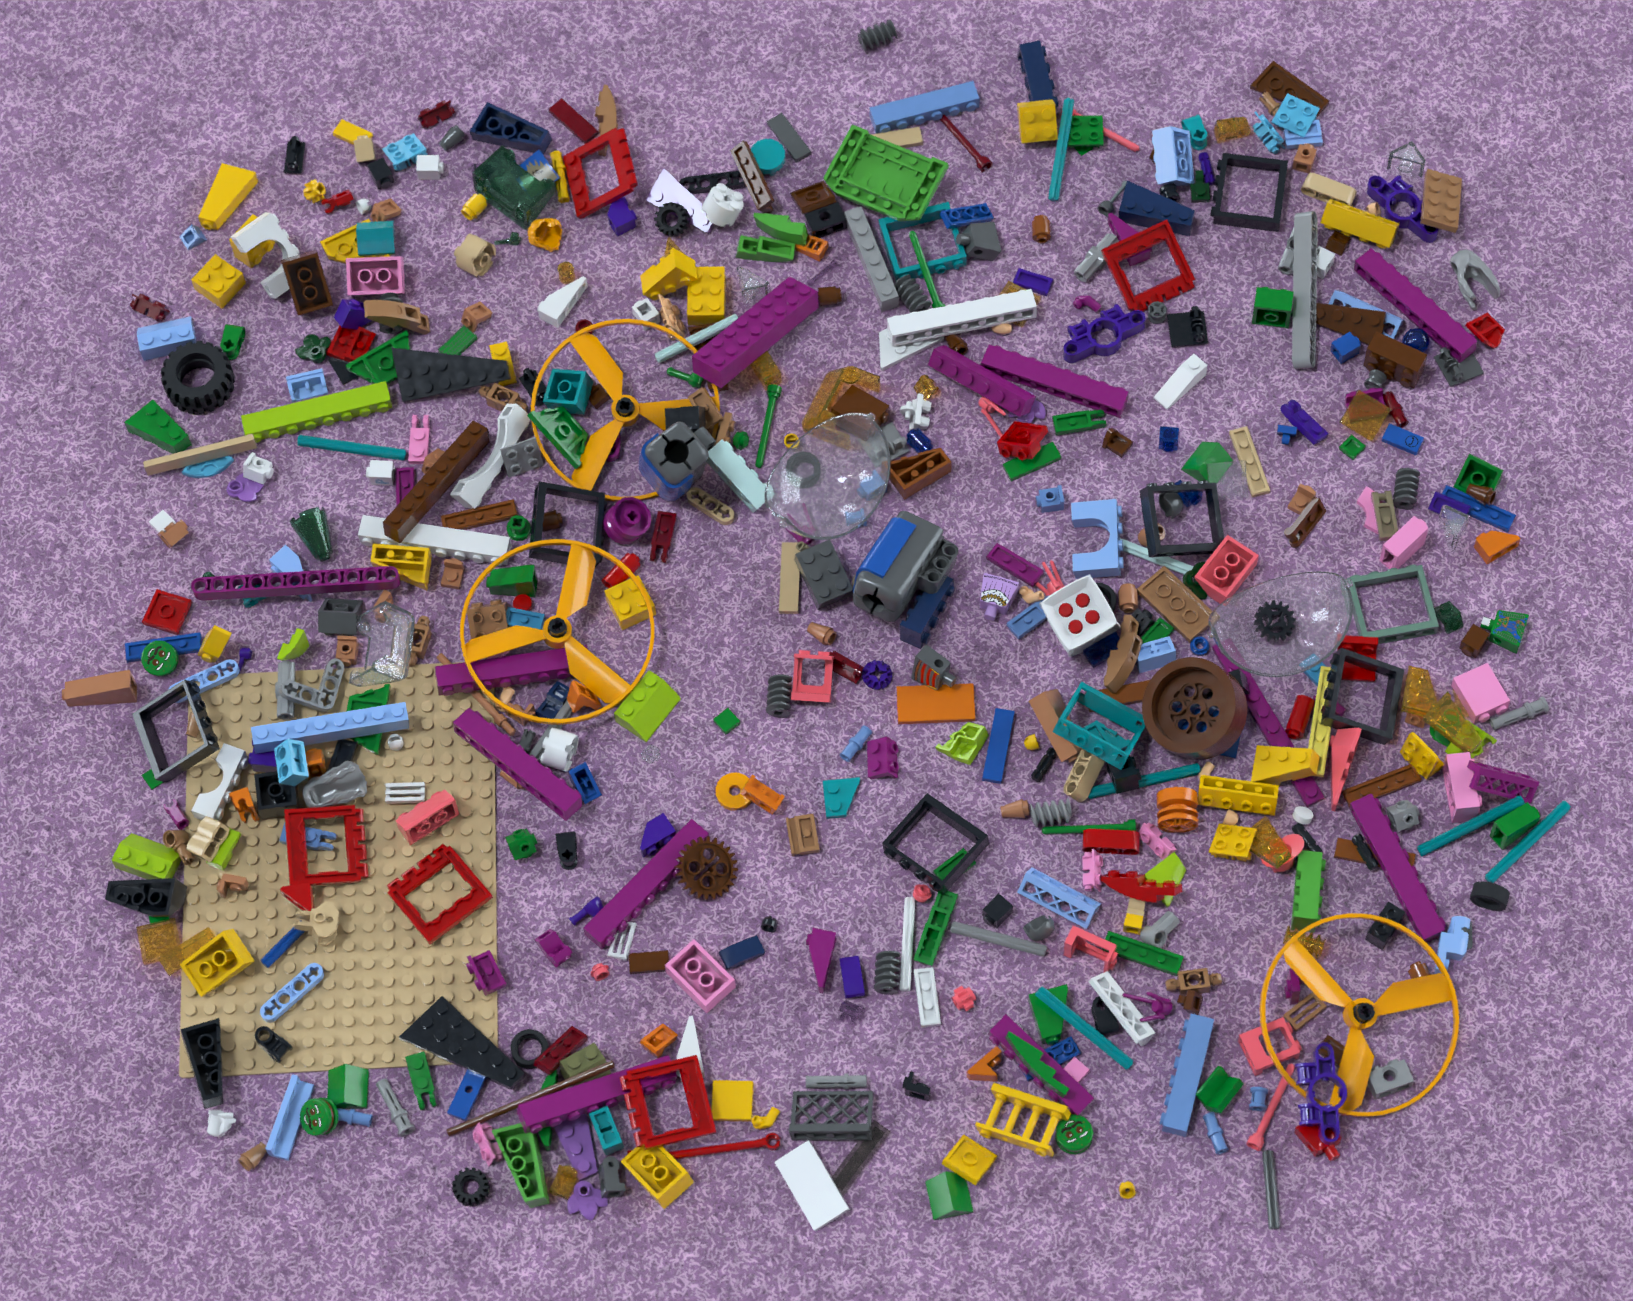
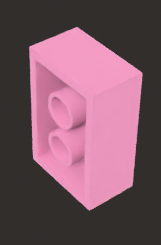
[346,256,405,296]
[1442,752,1482,823]
[665,939,736,1013]

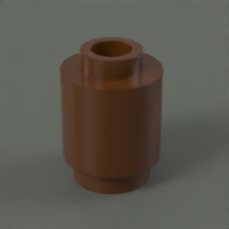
[818,286,842,306]
[542,510,563,532]

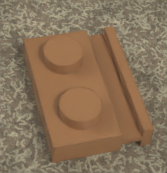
[786,814,820,857]

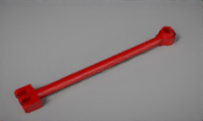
[627,1133,781,1159]

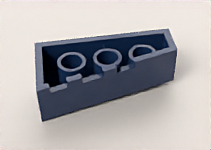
[1017,40,1059,109]
[469,102,552,154]
[1119,180,1195,236]
[900,576,955,649]

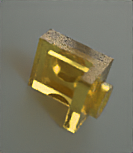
[549,1165,578,1200]

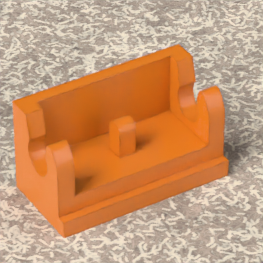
[740,775,785,814]
[229,787,260,823]

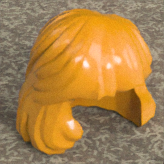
[527,218,562,252]

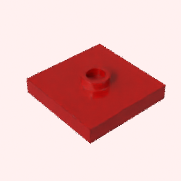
[142,589,193,635]

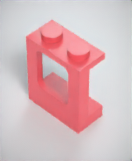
[791,650,834,703]
[1064,925,1118,973]
[1238,1017,1301,1076]

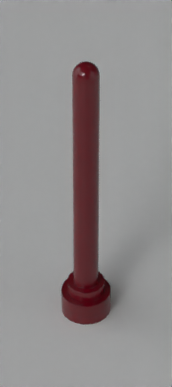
[940,115,992,172]

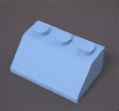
[1152,126,1195,186]
[137,316,196,361]

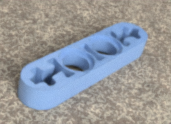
[168,659,240,703]
[260,963,324,1023]

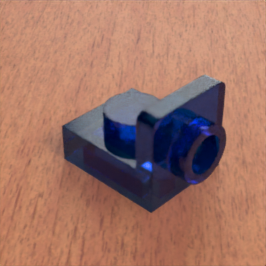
[1158,426,1179,452]
[1174,479,1203,508]

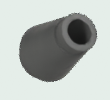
[439,125,466,151]

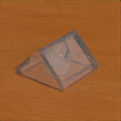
[1386,141,1426,182]
[736,266,770,308]
[1438,505,1470,554]

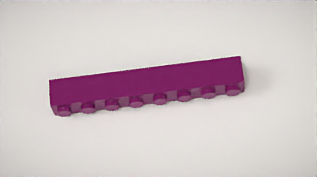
[1354,248,1477,363]
[981,344,1129,418]
[435,645,588,696]
[453,708,582,821]
[1349,793,1446,943]
[583,819,709,950]
[517,1055,677,1134]

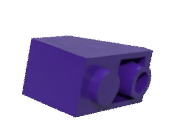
[607,197,637,237]
[334,299,372,330]
[640,813,676,857]

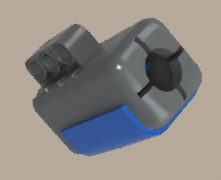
[638,422,715,502]
[853,511,959,622]

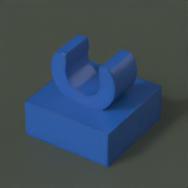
[1277,425,1297,445]

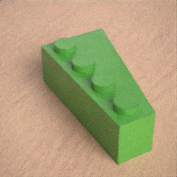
[1291,850,1326,933]
[491,1123,550,1208]

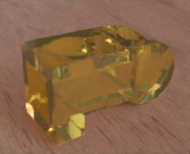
[1213,117,1251,144]

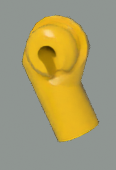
[751,1107,780,1129]

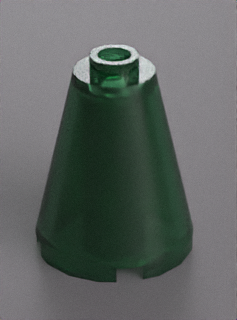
[290,507,333,562]

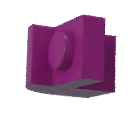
[534,929,573,968]

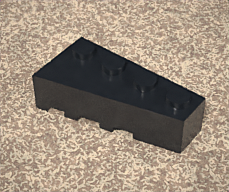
[181,1018,224,1109]

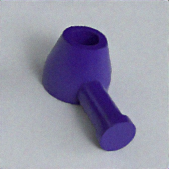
[569,896,604,926]

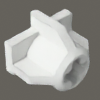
[207,1110,236,1137]

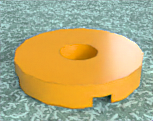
[715,772,752,811]

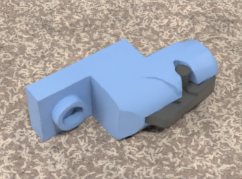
[1434,916,1473,974]

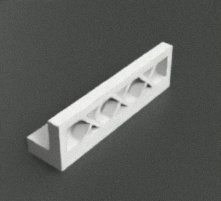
[1089,971,1155,1046]

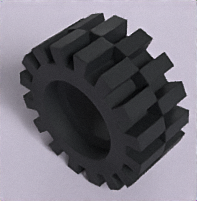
[654,202,690,236]
[452,1167,490,1207]

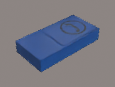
[1381,423,1424,455]

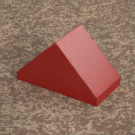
[280,883,314,911]

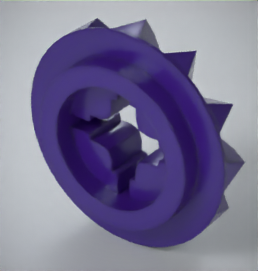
[862,660,893,690]

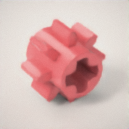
[951,985,976,1012]

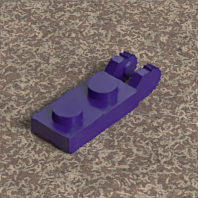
[1280,400,1329,445]

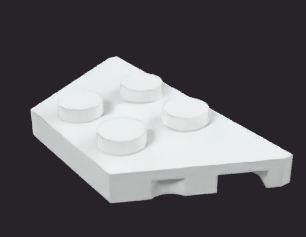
[879,329,944,371]

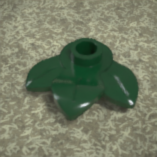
[295,334,331,363]
[1183,562,1207,600]

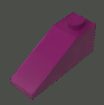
[1107,213,1152,266]
[806,928,837,993]

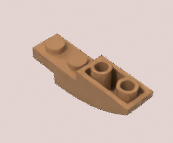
[595,84,618,156]
[364,300,430,335]
[1104,615,1143,693]

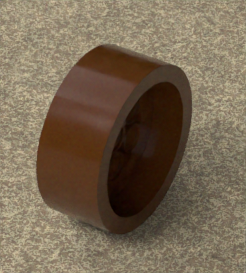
[1142,657,1247,760]

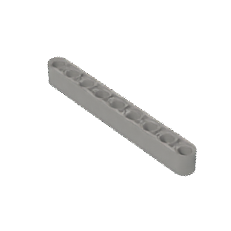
[1292,211,1318,370]

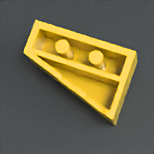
[640,248,698,300]
[370,543,432,591]
[1251,745,1319,785]

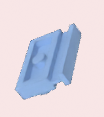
[1283,120,1323,149]

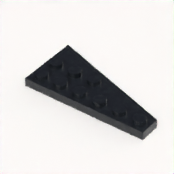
[392,348,511,402]

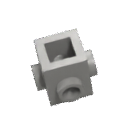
[1386,800,1420,832]

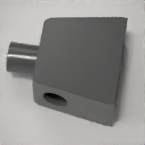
[956,222,1002,261]

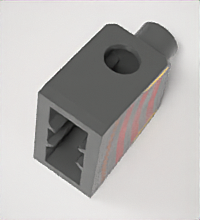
[911,644,957,690]

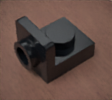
[1132,608,1155,637]
[902,1071,931,1101]

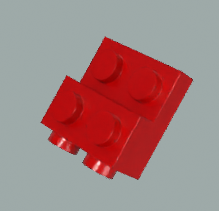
[997,421,1048,460]

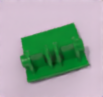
[1067,115,1104,148]

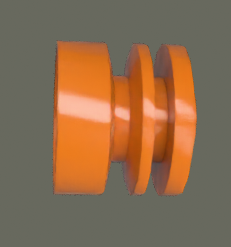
[1156,787,1198,833]

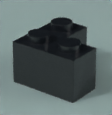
[665,406,706,433]

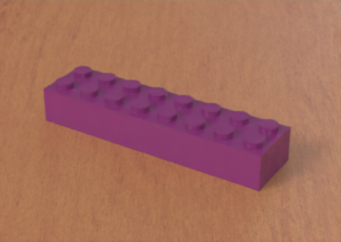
[692,276,819,388]

